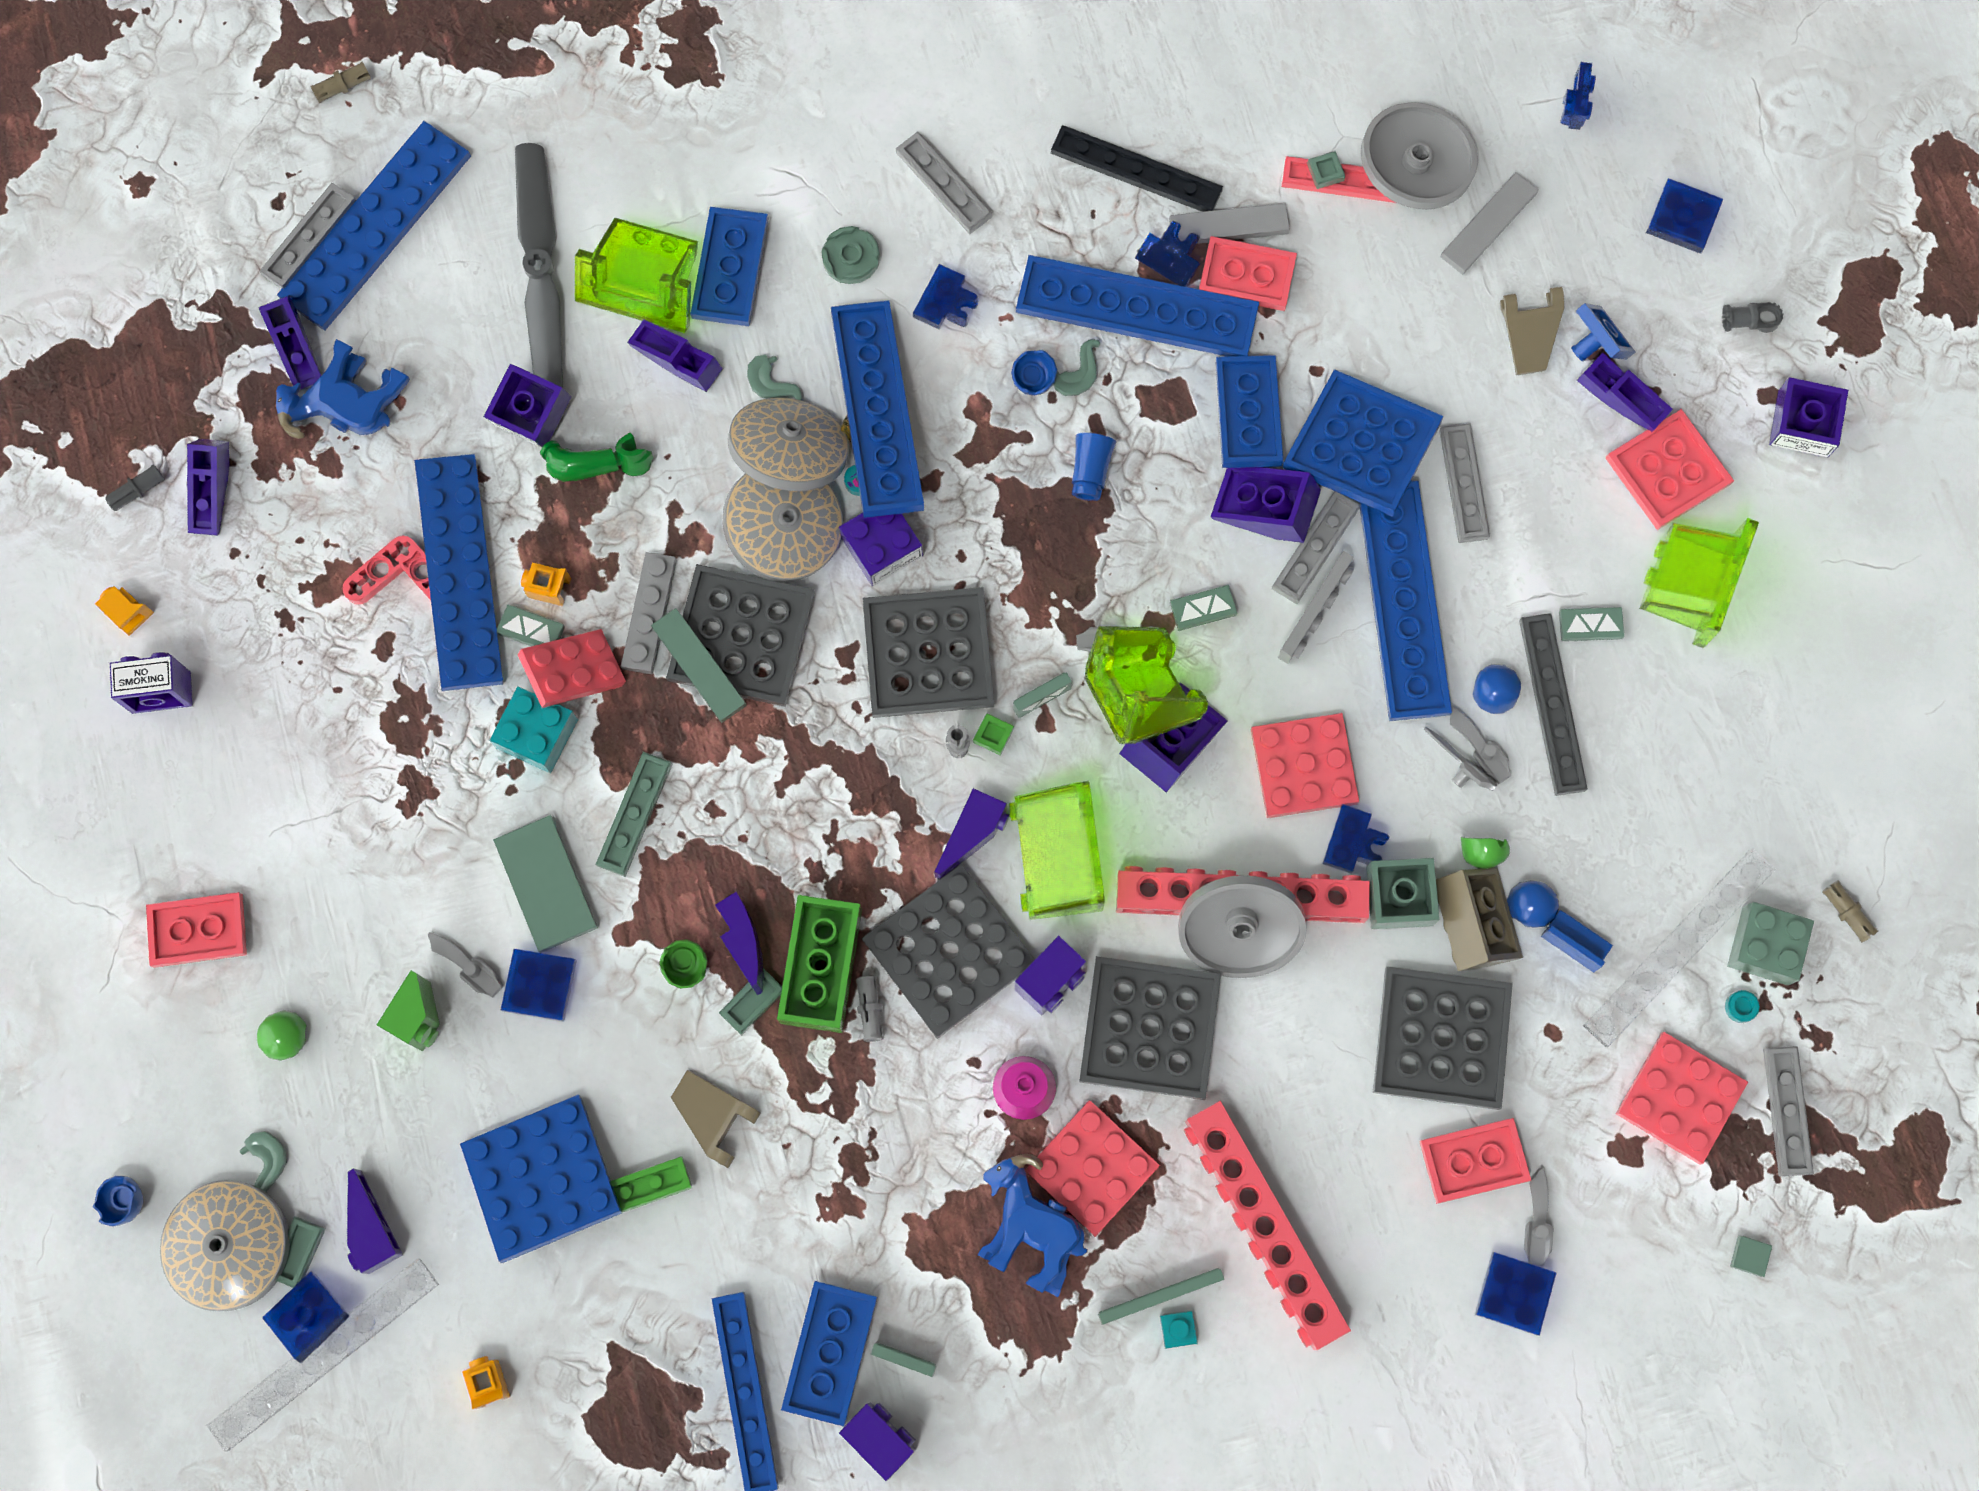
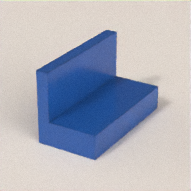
[1541,910,1613,973]

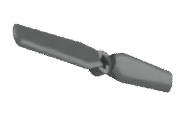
[515,143,563,388]

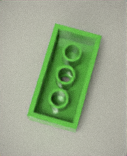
[777,895,862,1033]

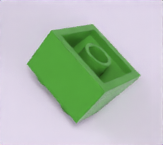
[376,970,440,1051]

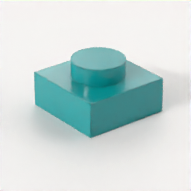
[1160,1311,1198,1349]

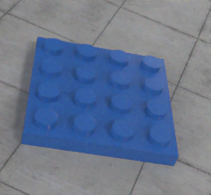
[1283,369,1444,517]
[460,1094,622,1263]

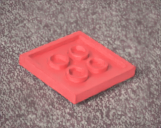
[1605,409,1734,530]
[1251,713,1359,818]
[1616,1032,1748,1165]
[1025,1100,1160,1237]

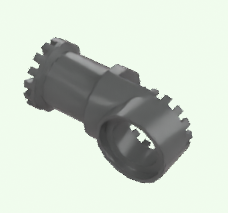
[1722,302,1784,333]

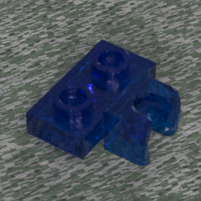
[1560,62,1596,130]
[1135,221,1201,287]
[913,264,979,329]
[1322,804,1390,874]

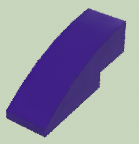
[627,319,723,392]
[1576,353,1673,432]
[715,892,764,995]

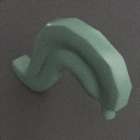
[1054,339,1100,396]
[747,354,802,401]
[240,1131,287,1193]

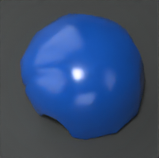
[1011,350,1057,395]
[1472,664,1521,714]
[1507,880,1559,928]
[93,1176,144,1227]

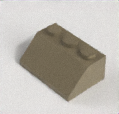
[1436,868,1523,971]

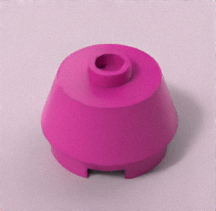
[993,1056,1056,1120]

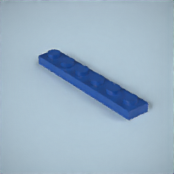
[711,1292,779,1491]

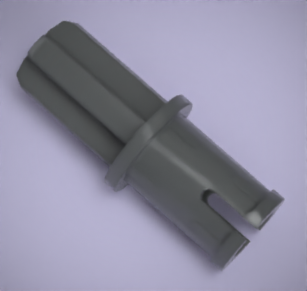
[105,464,165,511]

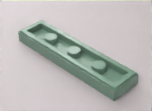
[651,608,747,723]
[595,752,673,877]
[1098,1268,1225,1325]

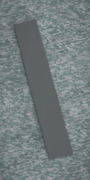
[1519,613,1588,796]

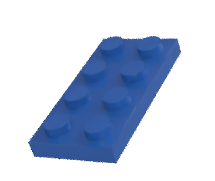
[690,206,769,327]
[1215,355,1283,468]
[781,1281,878,1427]

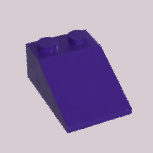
[1210,467,1321,543]
[1119,682,1227,793]

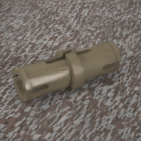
[310,61,371,103]
[1822,880,1878,943]

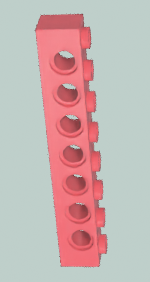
[1116,866,1369,923]
[1184,1101,1351,1350]

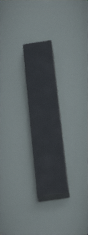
[1051,125,1223,212]

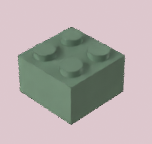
[1366,858,1440,929]
[1727,902,1814,986]

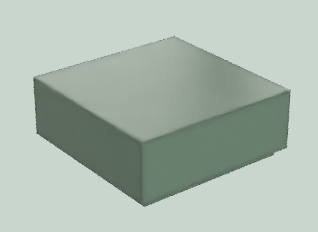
[1307,151,1345,189]
[1730,1236,1772,1277]

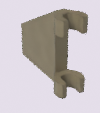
[1500,286,1564,376]
[671,1070,761,1168]

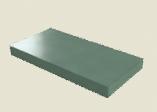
[493,815,598,953]

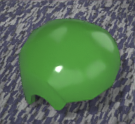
[1461,837,1510,869]
[660,939,707,989]
[257,1010,307,1061]

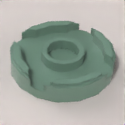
[821,226,880,284]

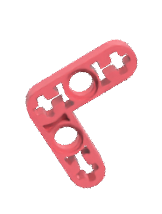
[342,535,431,605]

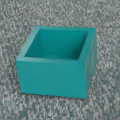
[489,686,578,774]

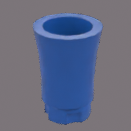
[1072,433,1117,501]

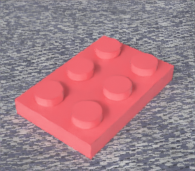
[1199,236,1297,311]
[518,629,626,708]
[146,892,247,968]
[1419,1118,1531,1204]

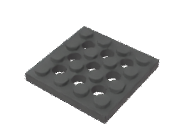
[666,564,815,707]
[863,587,994,718]
[862,864,1035,1039]
[1079,956,1221,1100]
[1373,967,1513,1110]

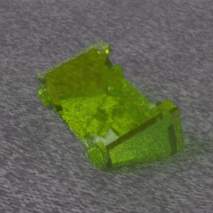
[1085,626,1208,744]
[1009,781,1105,920]

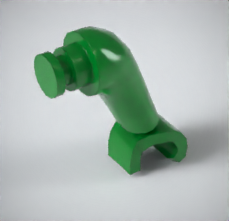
[540,432,653,482]

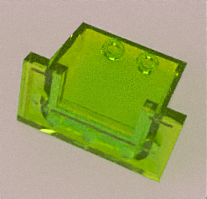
[575,218,698,333]
[1639,518,1759,648]

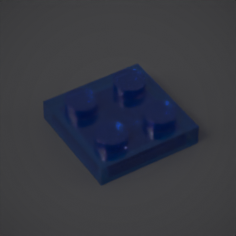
[1646,178,1723,254]
[501,949,577,1022]
[1475,1252,1557,1336]
[262,1271,350,1363]

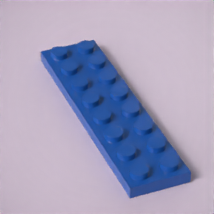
[277,121,471,331]
[1016,255,1259,356]
[831,300,924,518]
[414,454,503,691]
[1359,481,1452,721]

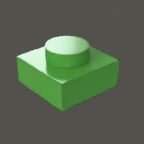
[973,713,1014,756]

